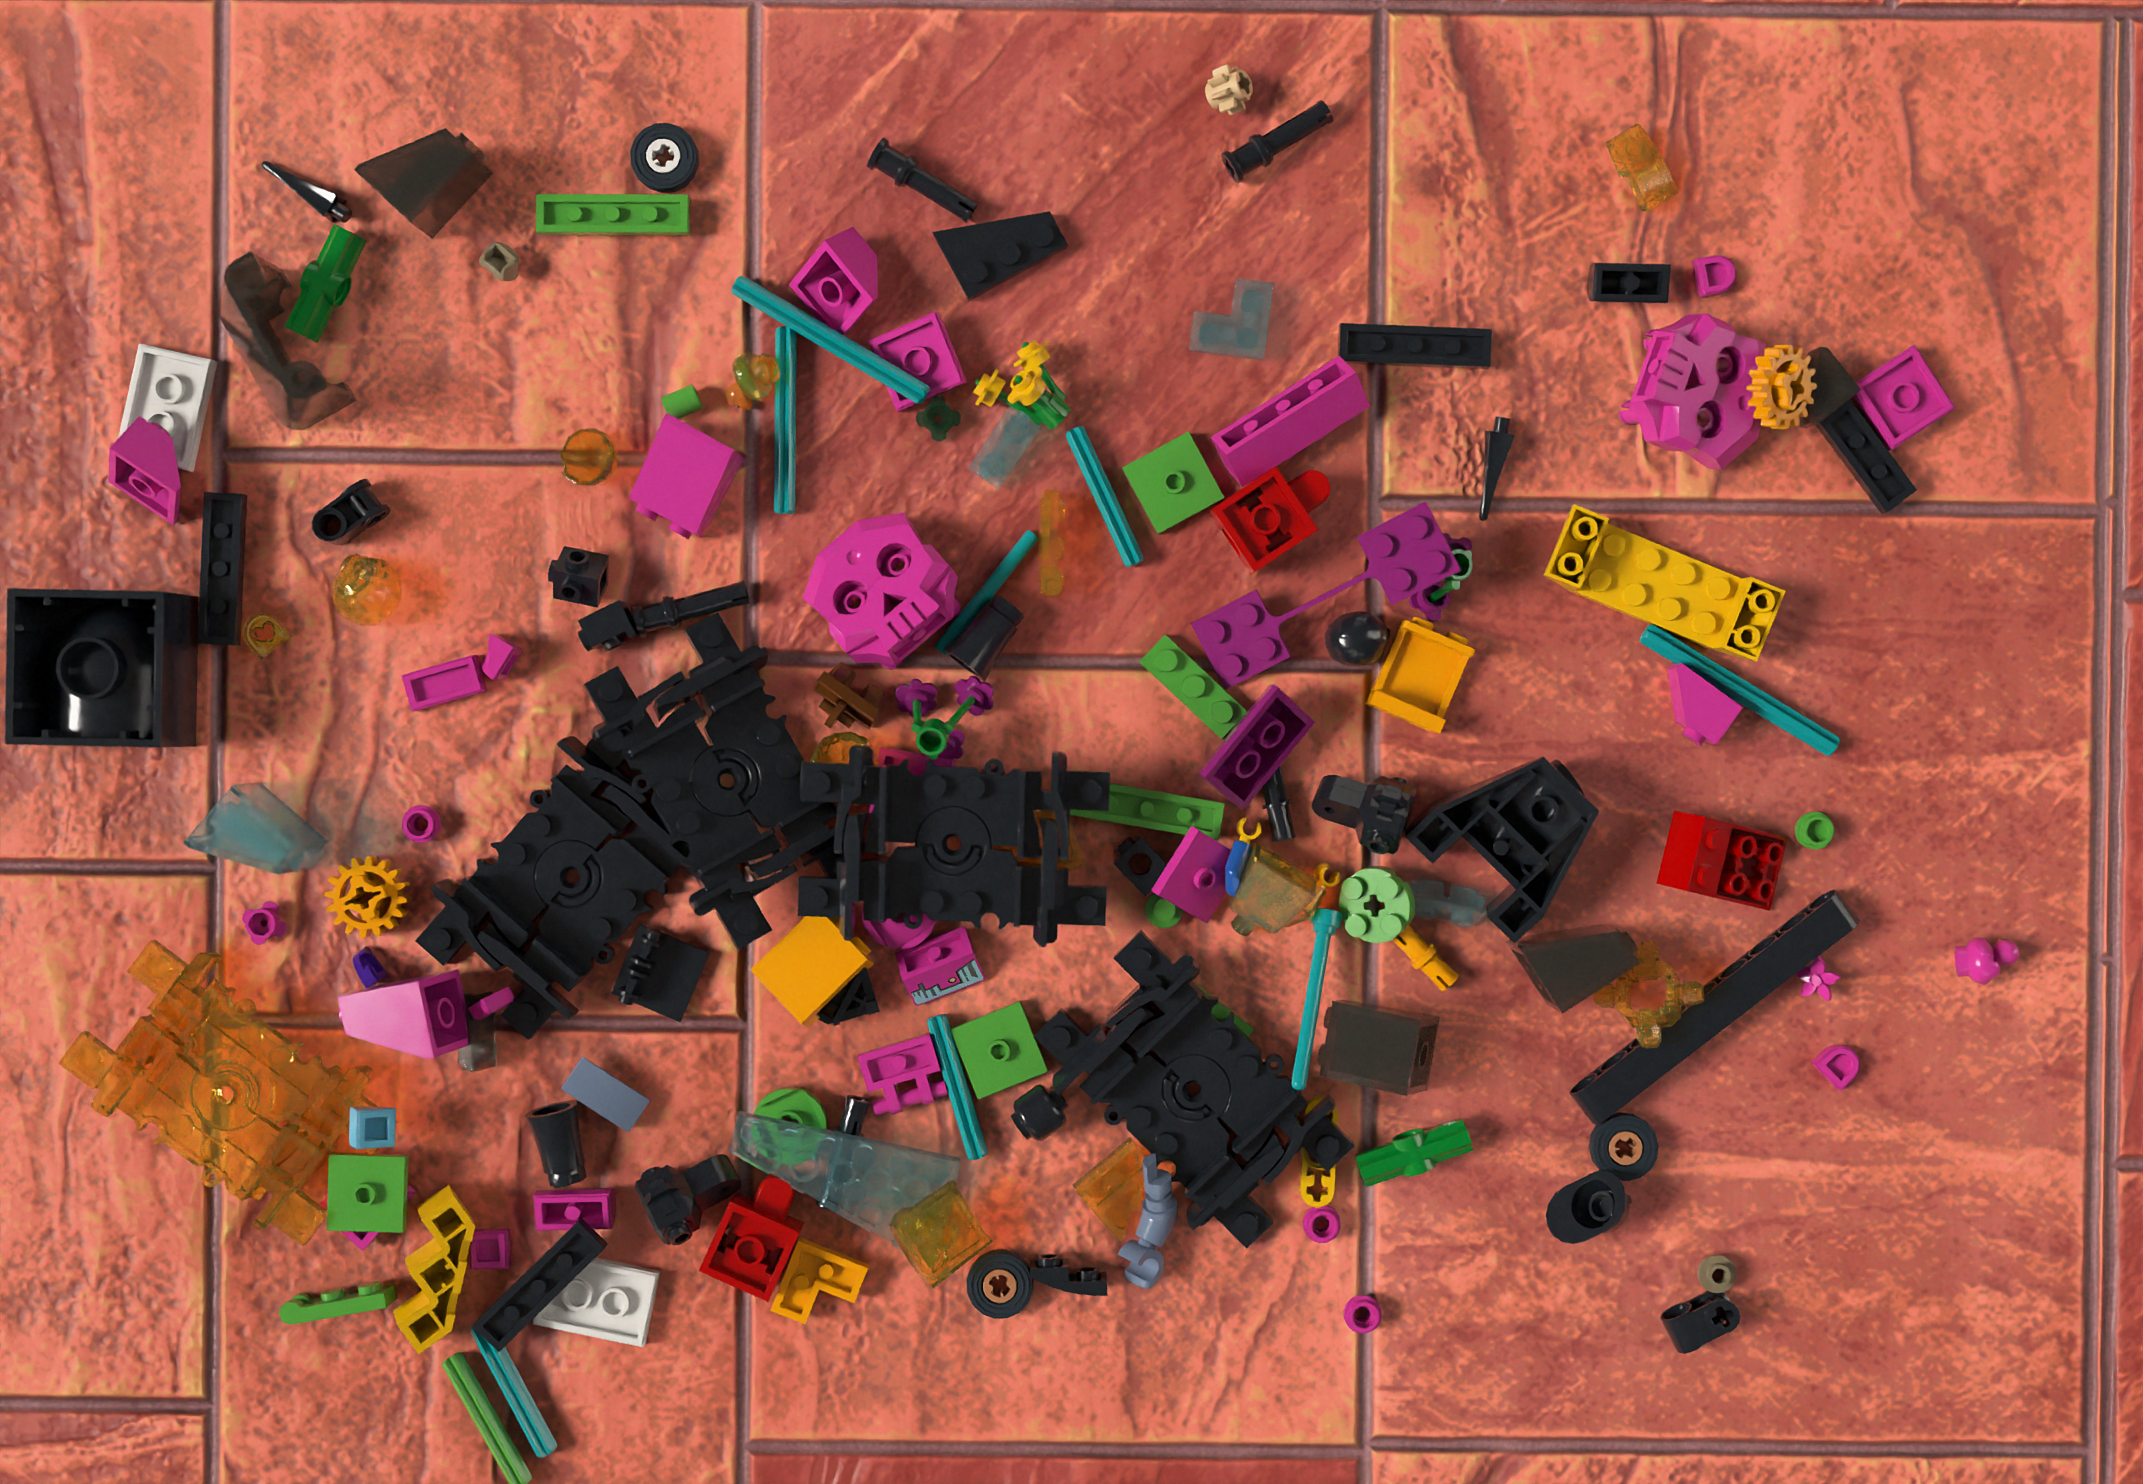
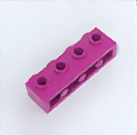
[1211,356,1370,487]

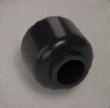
[1011,1084,1069,1142]

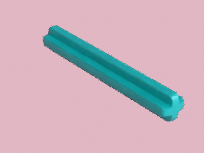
[1066,426,1144,567]
[927,1014,988,1160]
[470,1327,557,1458]

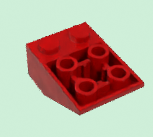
[1656,810,1788,911]

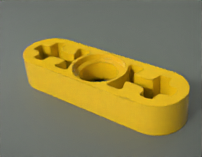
[1299,1096,1339,1208]

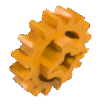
[1746,345,1817,429]
[324,855,412,938]

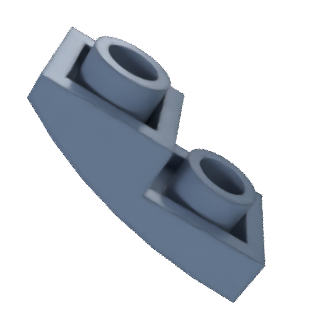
[561,1056,650,1132]

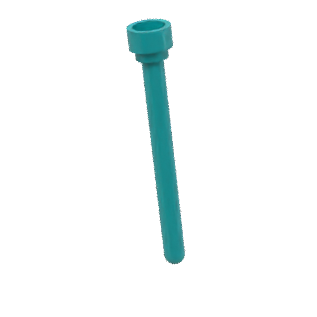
[1291,908,1342,1091]

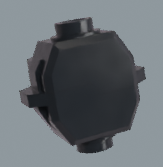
[1312,775,1417,854]
[635,1154,741,1245]

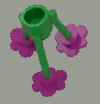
[895,676,994,760]

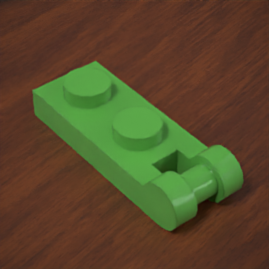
[279,1281,397,1324]

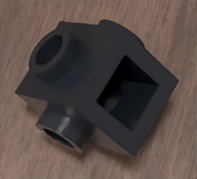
[548,546,609,608]

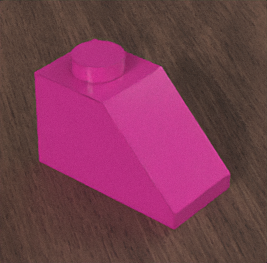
[1667,663,1743,746]

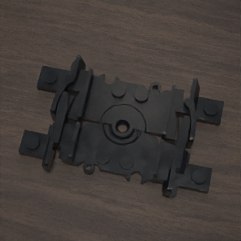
[583,612,845,951]
[415,725,694,1040]
[798,745,1110,947]
[1034,930,1354,1249]

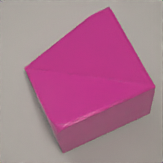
[480,633,522,681]

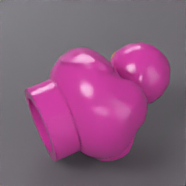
[1955,937,2019,985]

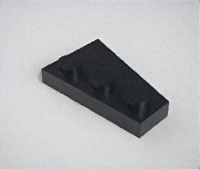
[932,211,1068,301]

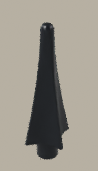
[262,161,352,223]
[1479,417,1515,521]

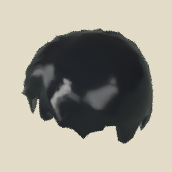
[1325,611,1390,667]

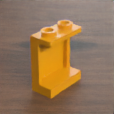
[1365,617,1475,734]
[750,916,874,1028]

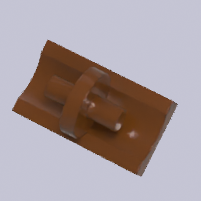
[814,662,885,729]

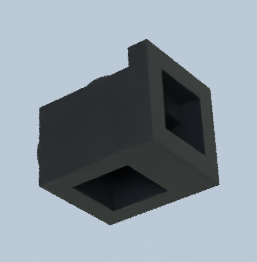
[578,600,640,652]

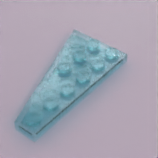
[729,1111,961,1268]

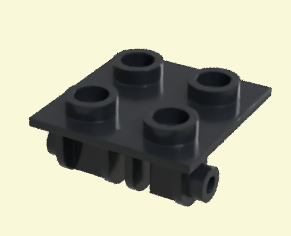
[611,924,710,1022]

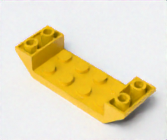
[1544,504,1786,662]

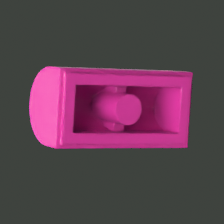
[533,1188,616,1231]

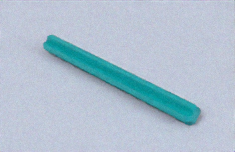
[731,276,930,404]
[1639,624,1840,756]

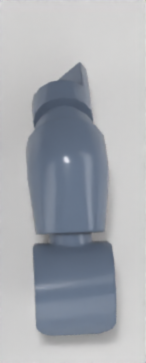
[1117,1154,1178,1289]

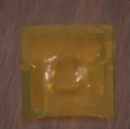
[889,1180,993,1289]

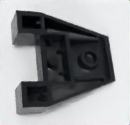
[1405,756,1599,944]

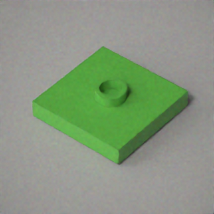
[1122,431,1224,535]
[950,1000,1048,1100]
[327,1152,409,1233]

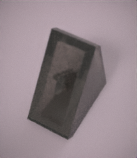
[1799,347,1861,428]

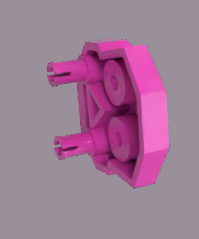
[1619,314,1766,469]
[802,513,961,670]

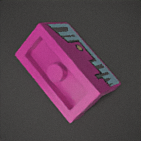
[895,926,985,1006]

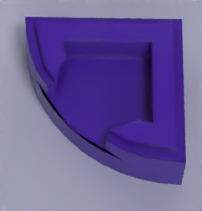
[353,947,388,988]

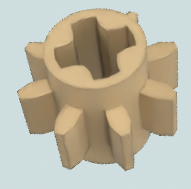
[1205,64,1253,115]

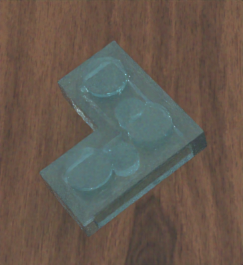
[1188,278,1274,361]

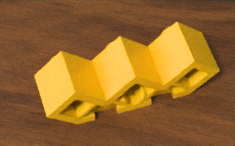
[393,1184,475,1354]

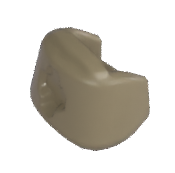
[479,242,519,281]

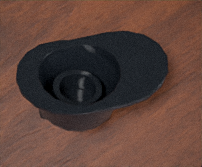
[1546,1170,1632,1244]

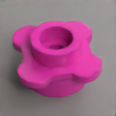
[242,901,287,945]

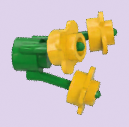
[973,340,1071,430]

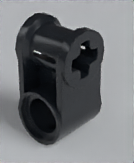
[312,479,391,545]
[1660,1290,1740,1354]

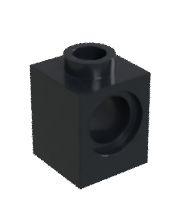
[1113,836,1167,896]

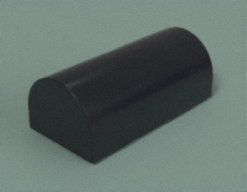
[1587,263,1671,303]

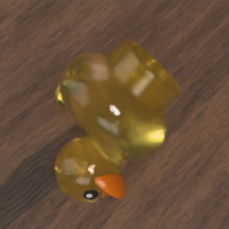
[726,352,780,411]

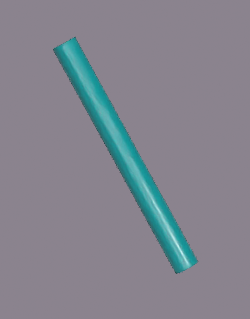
[934,529,1039,656]

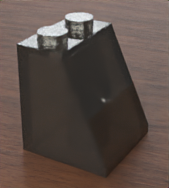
[354,128,493,239]
[1506,924,1640,1014]
[1317,1000,1440,1096]

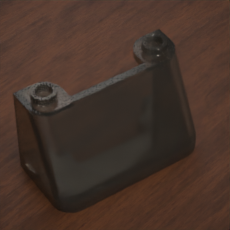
[219,251,357,431]

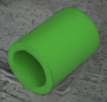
[661,384,703,419]

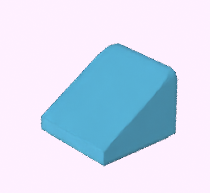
[349,1106,396,1149]

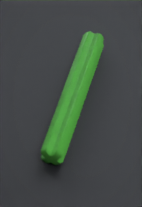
[442,1352,532,1484]

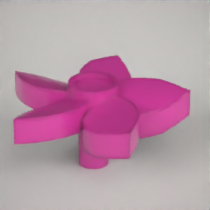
[1796,956,1841,1001]

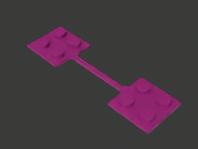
[1190,501,1461,690]

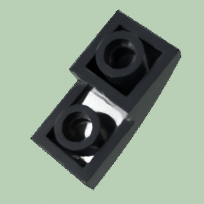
[1030,1254,1108,1296]

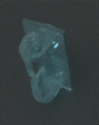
[968,407,1041,490]
[1409,878,1486,927]

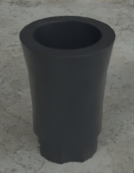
[943,594,1024,681]
[525,1101,587,1188]

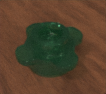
[916,396,961,442]

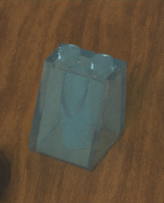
[183,782,328,874]

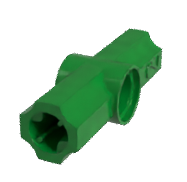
[285,224,367,343]
[1354,1118,1473,1187]

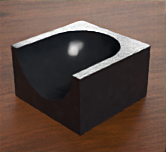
[5,588,199,748]

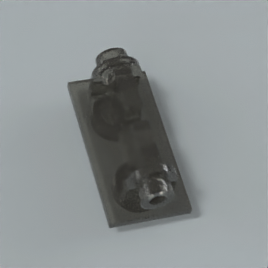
[457,991,497,1072]

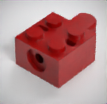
[1209,466,1330,575]
[699,1173,805,1302]

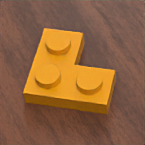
[770,1237,869,1324]

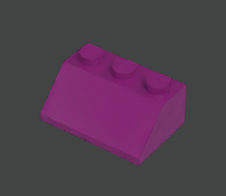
[1197,684,1315,810]

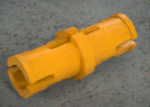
[1391,925,1459,992]

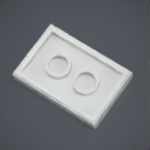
[118,344,218,472]
[533,1257,661,1347]

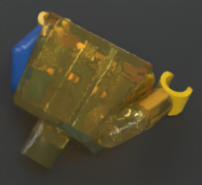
[1225,817,1341,936]

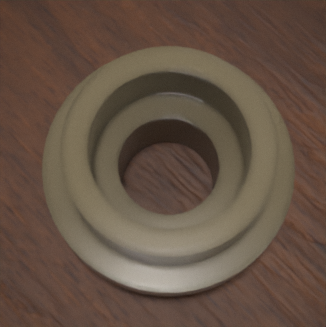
[1697,1254,1736,1293]

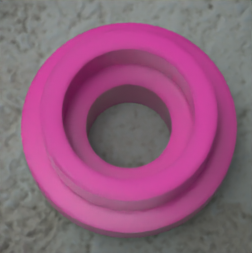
[402,805,441,843]
[1303,1205,1341,1243]
[1343,1295,1382,1334]

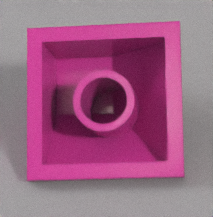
[789,227,878,336]
[109,416,181,526]

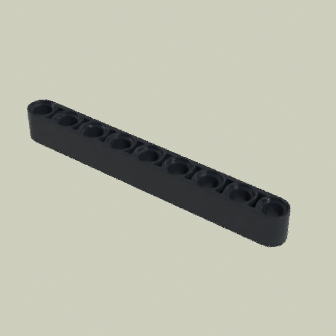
[1569,889,1860,1124]

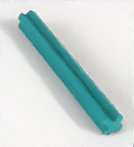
[774,326,797,515]

